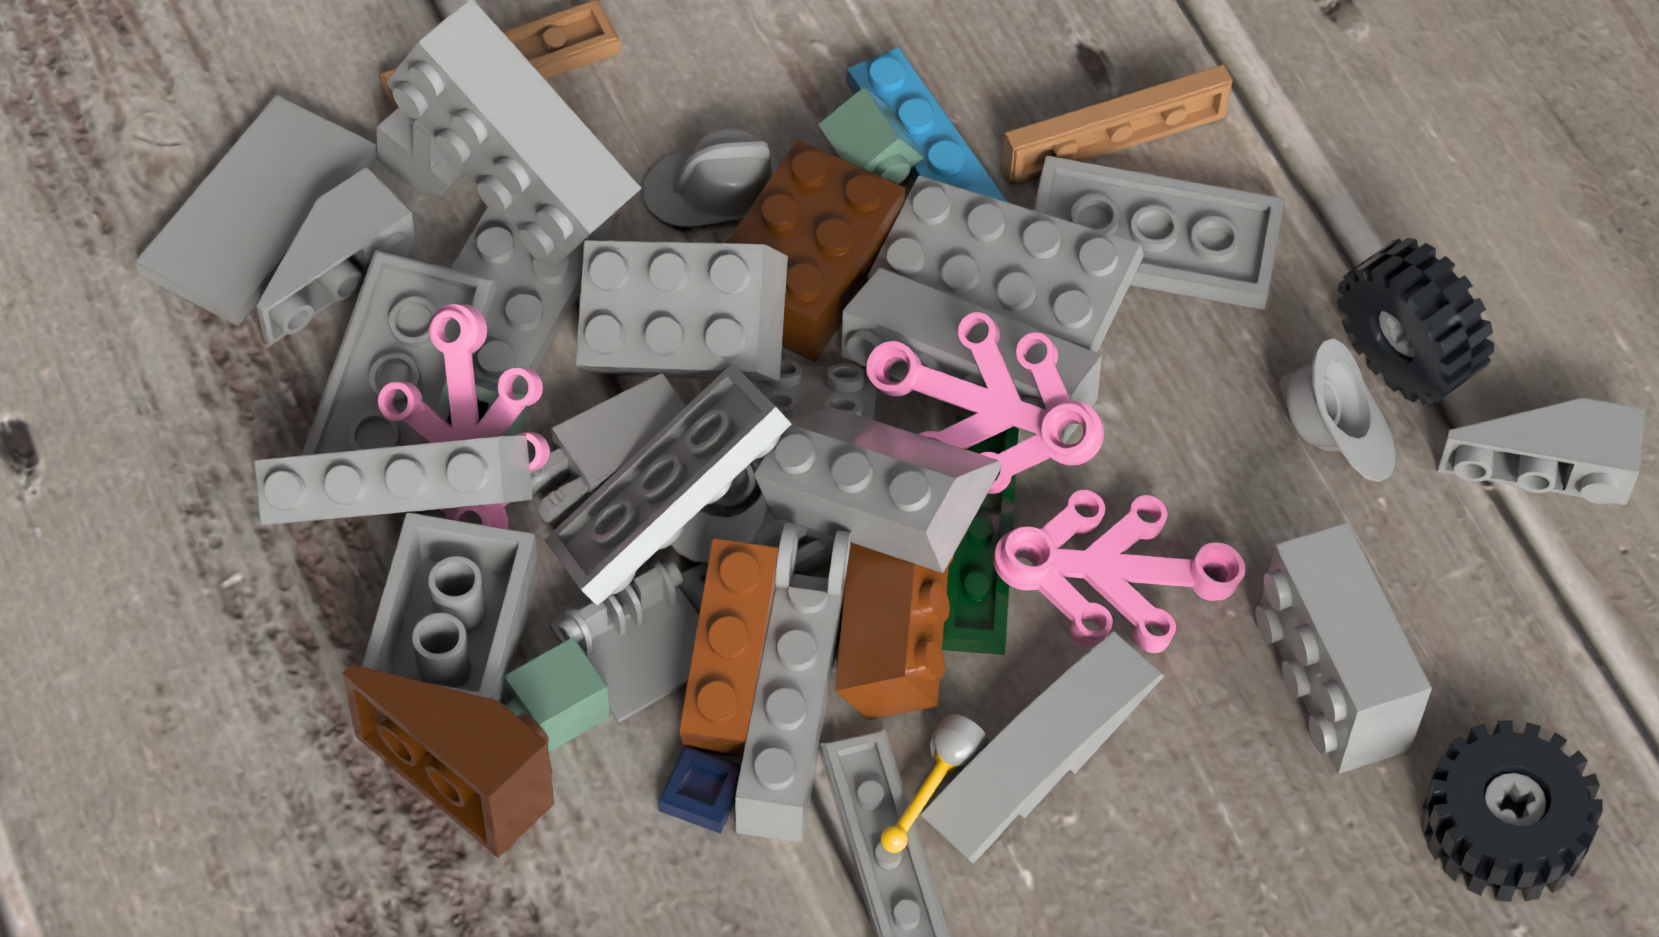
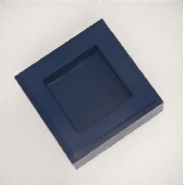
[658,745,741,834]

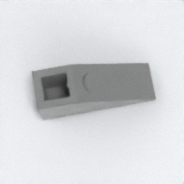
[256,167,417,346]
[1437,398,1646,505]

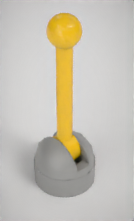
[880,714,989,853]

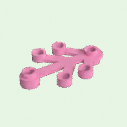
[378,304,550,529]
[867,312,1104,494]
[993,490,1245,653]

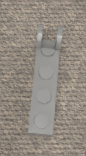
[735,522,851,843]

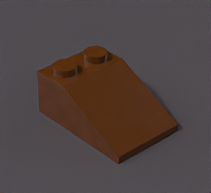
[342,664,554,858]

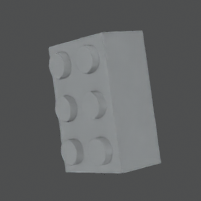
[575,240,788,381]
[362,513,539,704]
[1256,522,1432,774]

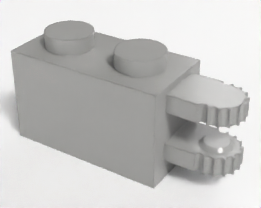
[530,373,686,525]

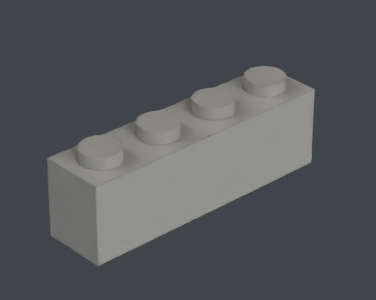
[842,268,1102,444]
[255,435,533,525]

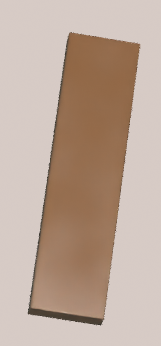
[379,0,621,112]
[1001,64,1233,185]

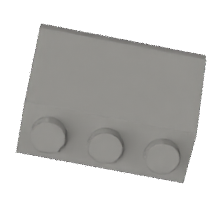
[754,407,1002,573]

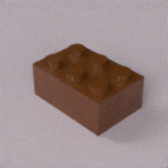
[726,140,905,362]

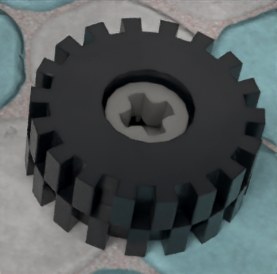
[1337,238,1495,405]
[1422,720,1603,902]

